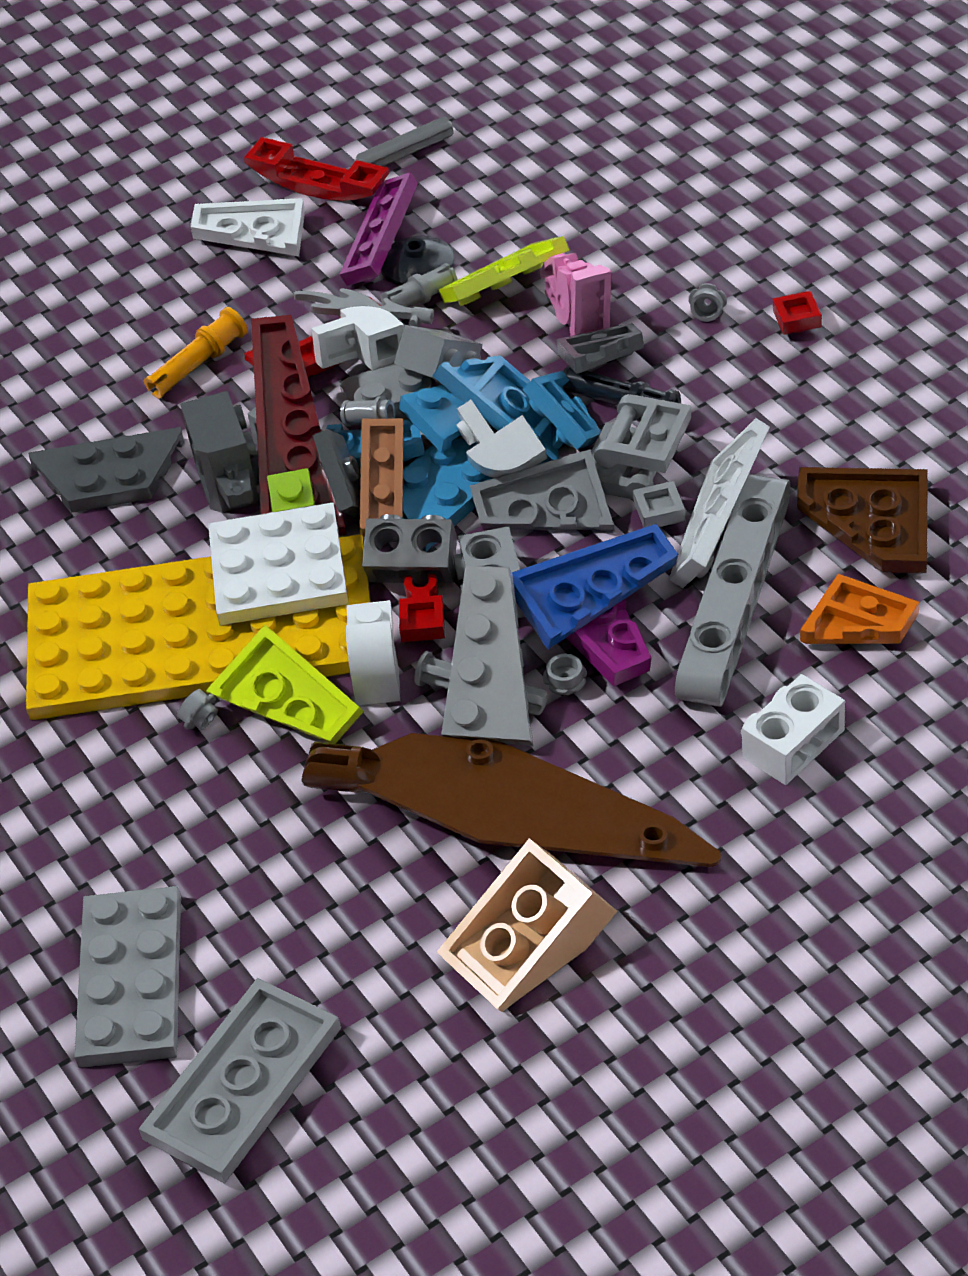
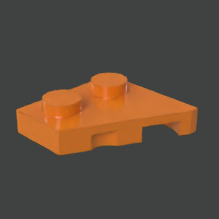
[800,574,919,644]

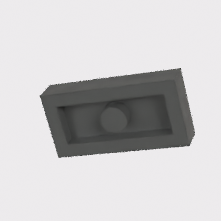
[313,429,361,517]

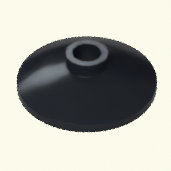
[381,236,454,286]

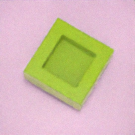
[267,468,315,512]

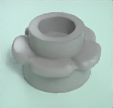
[688,283,727,322]
[543,654,587,695]
[177,689,218,730]

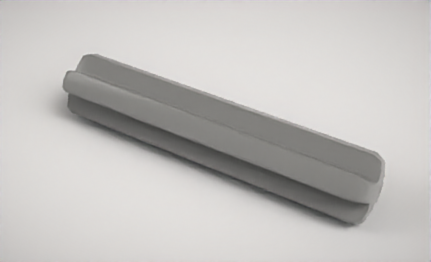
[356,116,454,166]

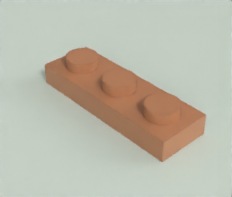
[360,418,404,537]

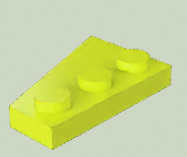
[438,236,570,306]

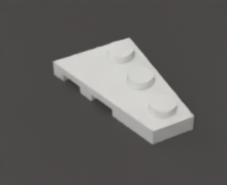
[191,198,305,256]

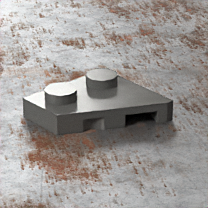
[556,323,644,373]

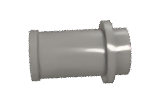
[340,396,395,427]

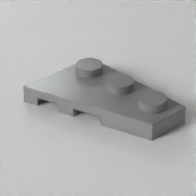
[470,449,615,530]

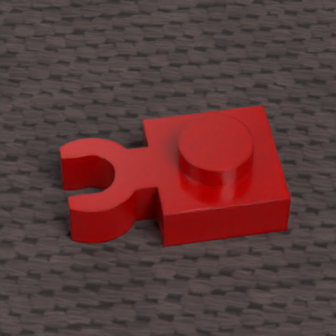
[399,574,445,642]

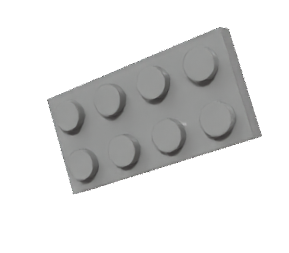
[74,886,181,1068]
[139,978,341,1184]

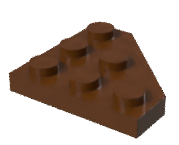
[797,467,928,573]

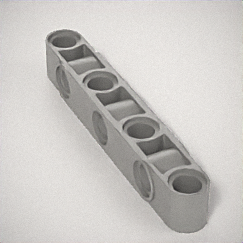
[675,474,790,707]

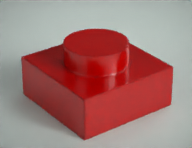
[773,291,822,335]

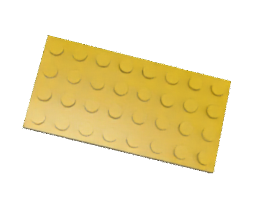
[26,534,371,721]

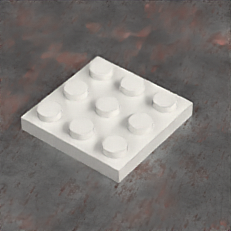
[208,503,349,626]

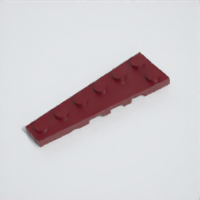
[251,315,346,535]

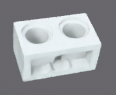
[741,674,845,785]

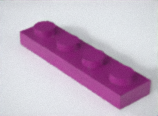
[339,172,418,286]

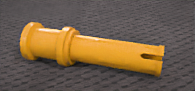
[144,307,248,399]

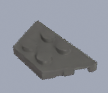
[29,427,184,513]

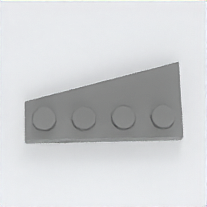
[441,565,534,746]

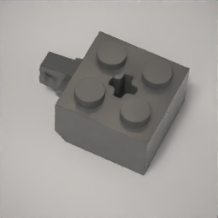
[180,391,260,513]

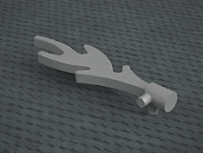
[294,288,434,327]

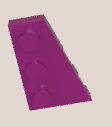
[566,599,652,687]

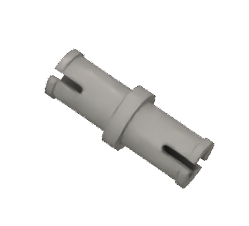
[381,263,457,307]

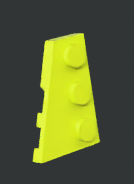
[206,625,364,744]

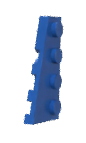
[512,524,679,650]

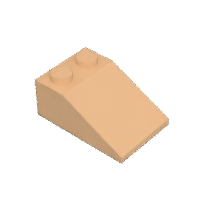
[437,838,617,1012]

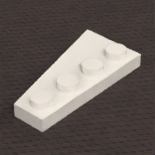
[669,418,770,588]

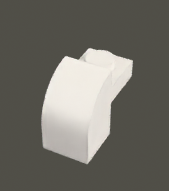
[311,306,404,370]
[456,400,547,478]
[345,600,400,706]

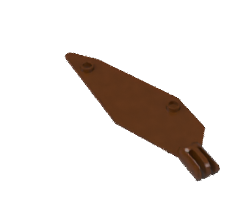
[301,733,721,867]

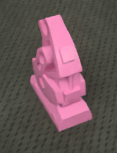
[540,253,612,336]

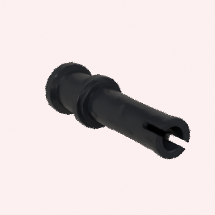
[563,366,681,405]

